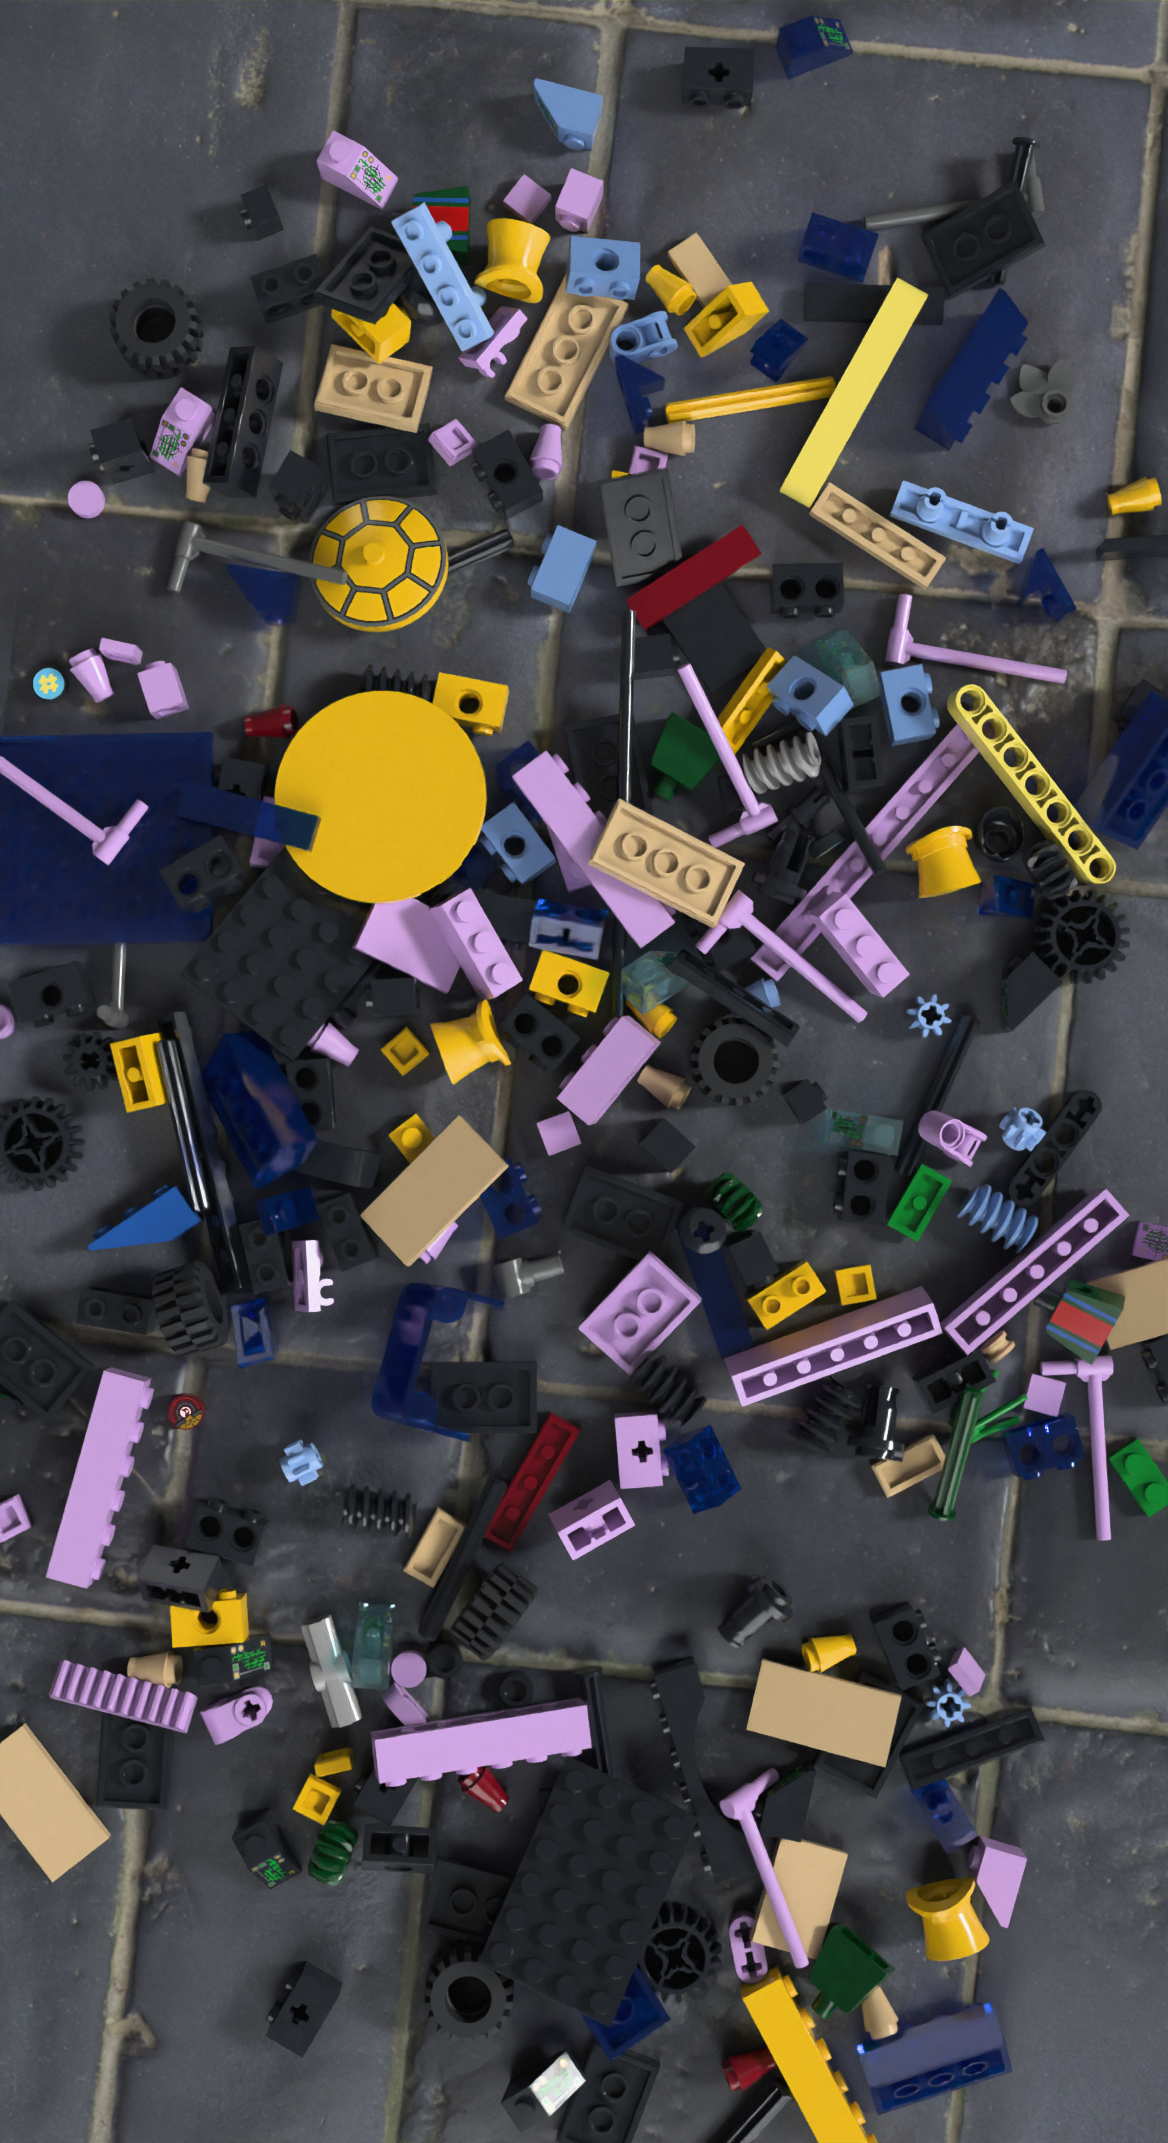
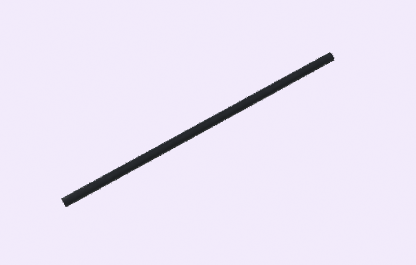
[611,611,636,1020]

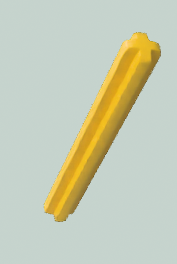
[665,376,836,424]

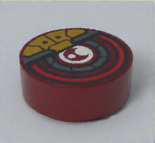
[168,1393,205,1430]

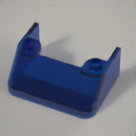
[371,1282,507,1443]

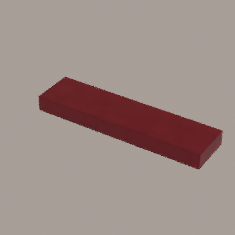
[625,524,762,631]
[484,1411,581,1553]

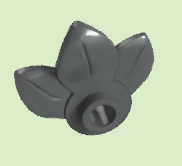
[1010,359,1075,425]

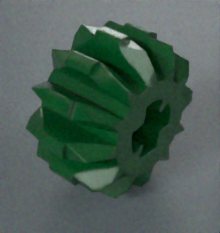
[704,1173,764,1232]
[308,1820,358,1886]

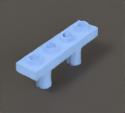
[391,203,494,351]
[889,480,1034,564]

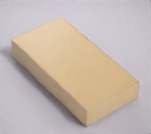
[668,232,732,309]
[870,1433,945,1498]
[403,1507,467,1588]

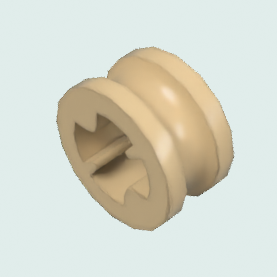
[980,1330,1015,1364]

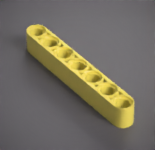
[779,278,928,508]
[947,684,1116,885]

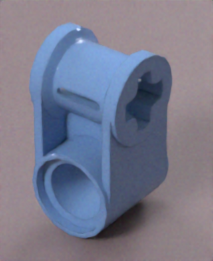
[609,311,678,367]

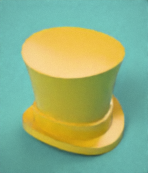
[474,218,550,303]
[905,826,982,898]
[430,999,511,1085]
[905,1876,990,1961]

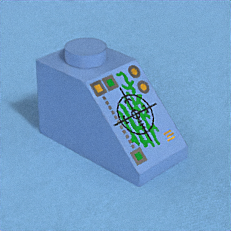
[533,78,603,151]

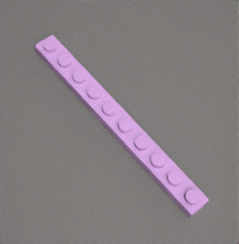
[750,706,1008,982]

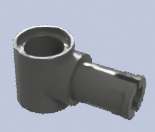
[491,1254,564,1300]

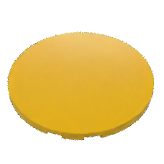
[275,691,487,904]

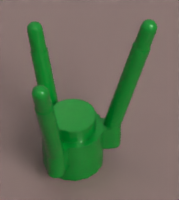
[948,1369,1028,1444]

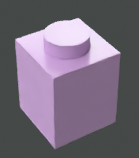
[555,168,603,233]
[137,661,189,720]

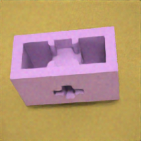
[614,1410,669,1489]
[548,1480,635,1560]

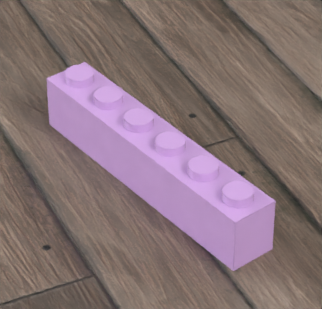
[512,751,676,948]
[940,1188,1130,1355]
[724,1286,943,1407]
[46,1367,154,1589]
[371,1697,592,1787]

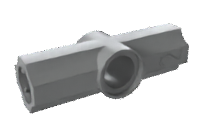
[301,1614,362,1728]

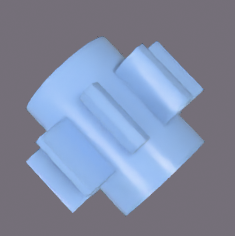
[906,994,951,1038]
[999,1107,1046,1151]
[279,1439,323,1486]
[924,1679,971,1727]

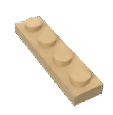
[809,482,946,590]

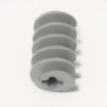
[743,732,821,794]

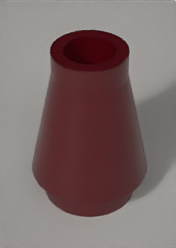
[244,704,299,739]
[457,1766,510,1813]
[720,2046,776,2092]

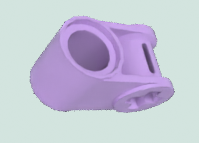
[919,1110,988,1168]
[200,1686,273,1745]

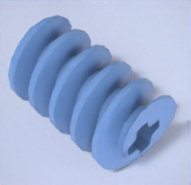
[956,1184,1038,1255]

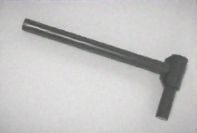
[863,154,1045,231]
[166,521,348,594]
[97,847,132,1030]

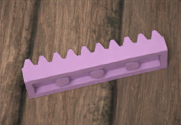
[49,1660,198,1734]

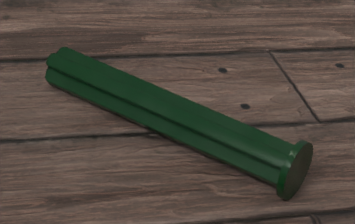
[928,1387,983,1521]

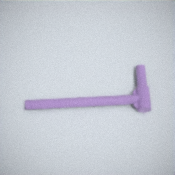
[884,594,1067,684]
[677,663,778,848]
[0,756,149,865]
[695,890,867,1023]
[1040,1355,1113,1541]
[720,1768,809,1968]

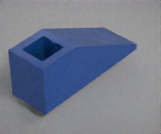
[87,1184,205,1251]

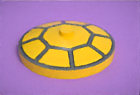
[309,496,449,632]

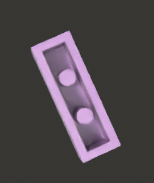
[428,888,523,1001]
[807,891,910,998]
[557,1016,661,1125]

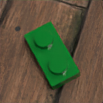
[885,1164,952,1242]
[1106,1437,1168,1517]

